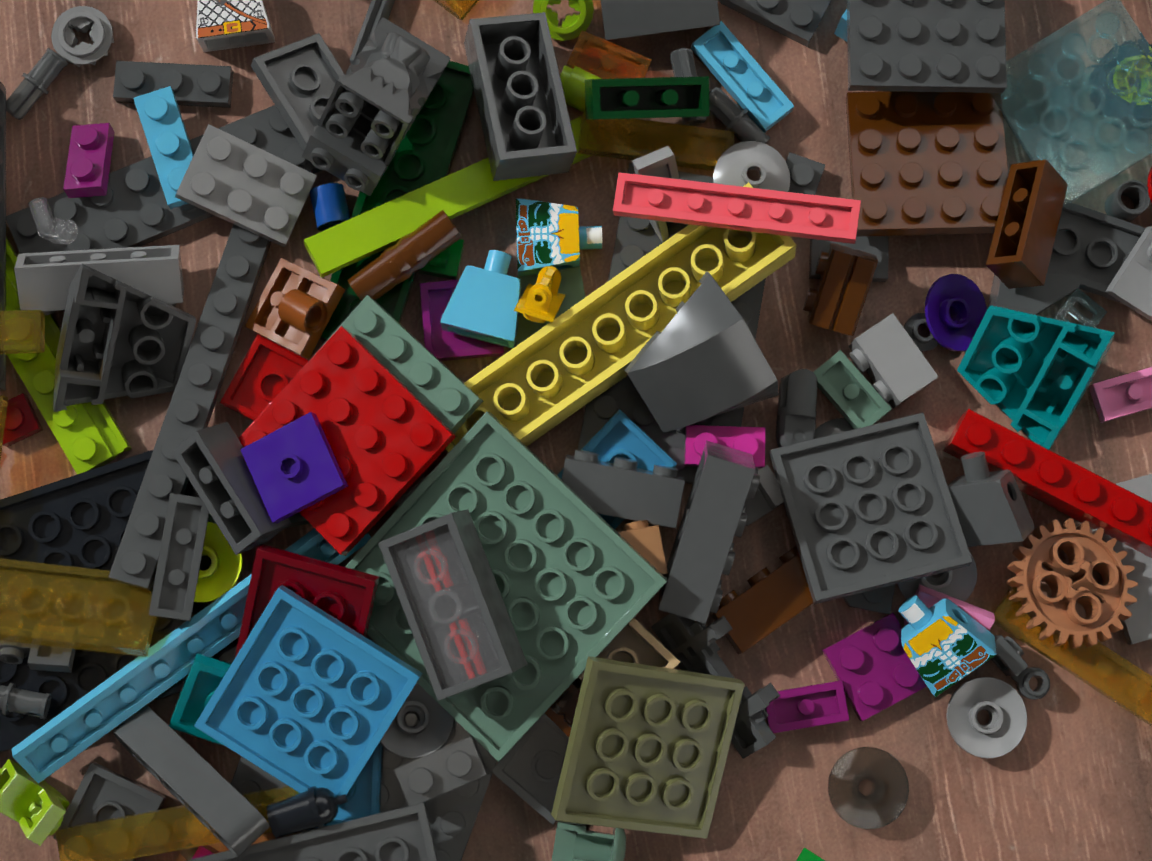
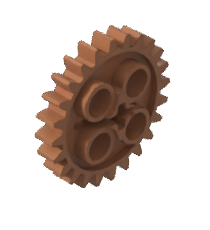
[1006,518,1138,649]

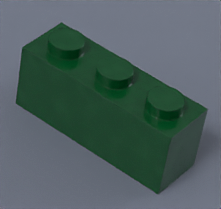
[585,76,710,120]

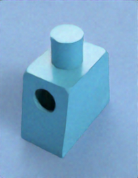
[440,250,521,349]

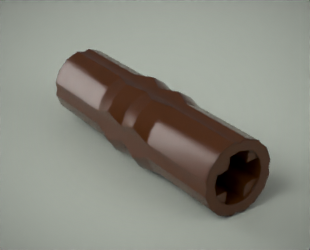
[347,210,462,301]

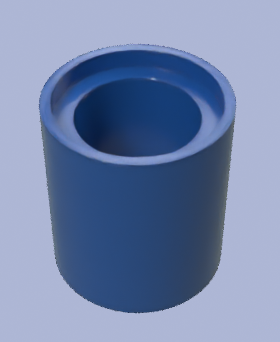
[309,183,351,231]

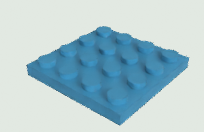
[194,585,423,808]

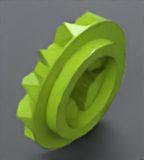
[533,0,594,41]

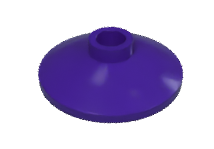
[925,274,987,351]

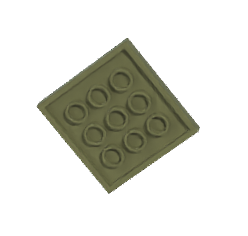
[551,656,745,839]

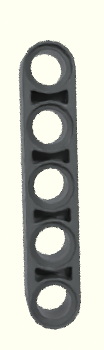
[112,705,270,857]

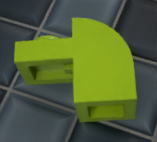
[0,759,70,846]

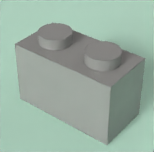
[849,313,939,409]

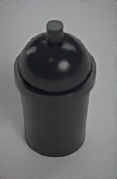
[267,786,348,838]

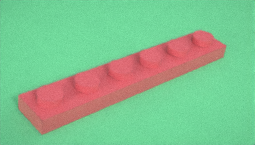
[613,172,861,244]

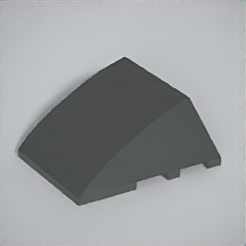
[53,264,196,412]
[625,271,779,432]

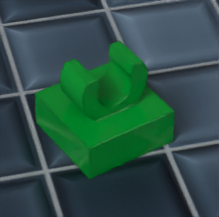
[419,239,465,280]

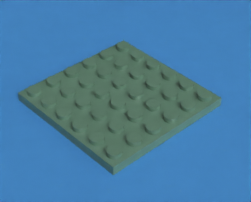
[345,411,668,762]

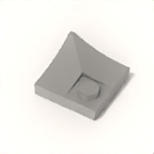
[1105,226,1152,321]

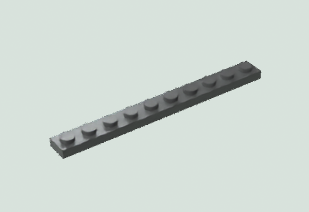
[108,224,271,591]

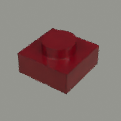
[0,393,43,447]

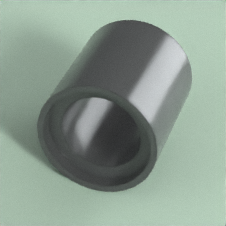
[1105,180,1151,222]

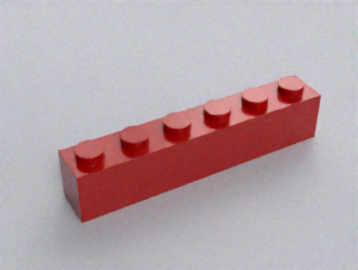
[943,409,1152,558]

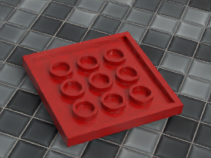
[238,326,457,556]

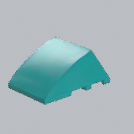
[957,305,1115,450]

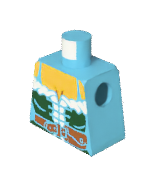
[516,199,602,277]
[898,595,997,697]

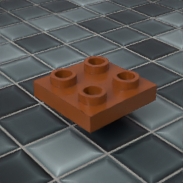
[245,258,346,359]

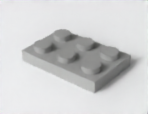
[175,124,317,247]

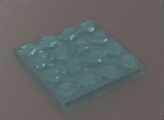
[990,0,1152,207]

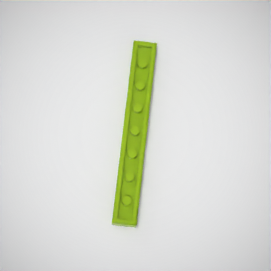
[304,116,599,278]

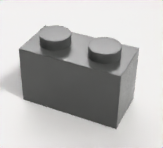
[394,736,488,806]

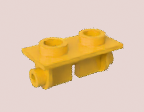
[514,266,565,323]

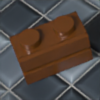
[803,243,878,336]

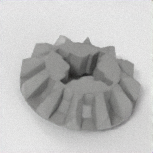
[51,6,114,67]

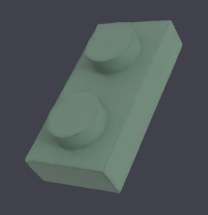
[813,350,892,429]

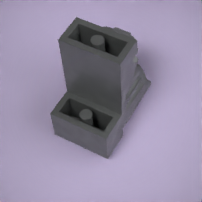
[302,17,451,196]

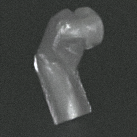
[28,197,78,245]

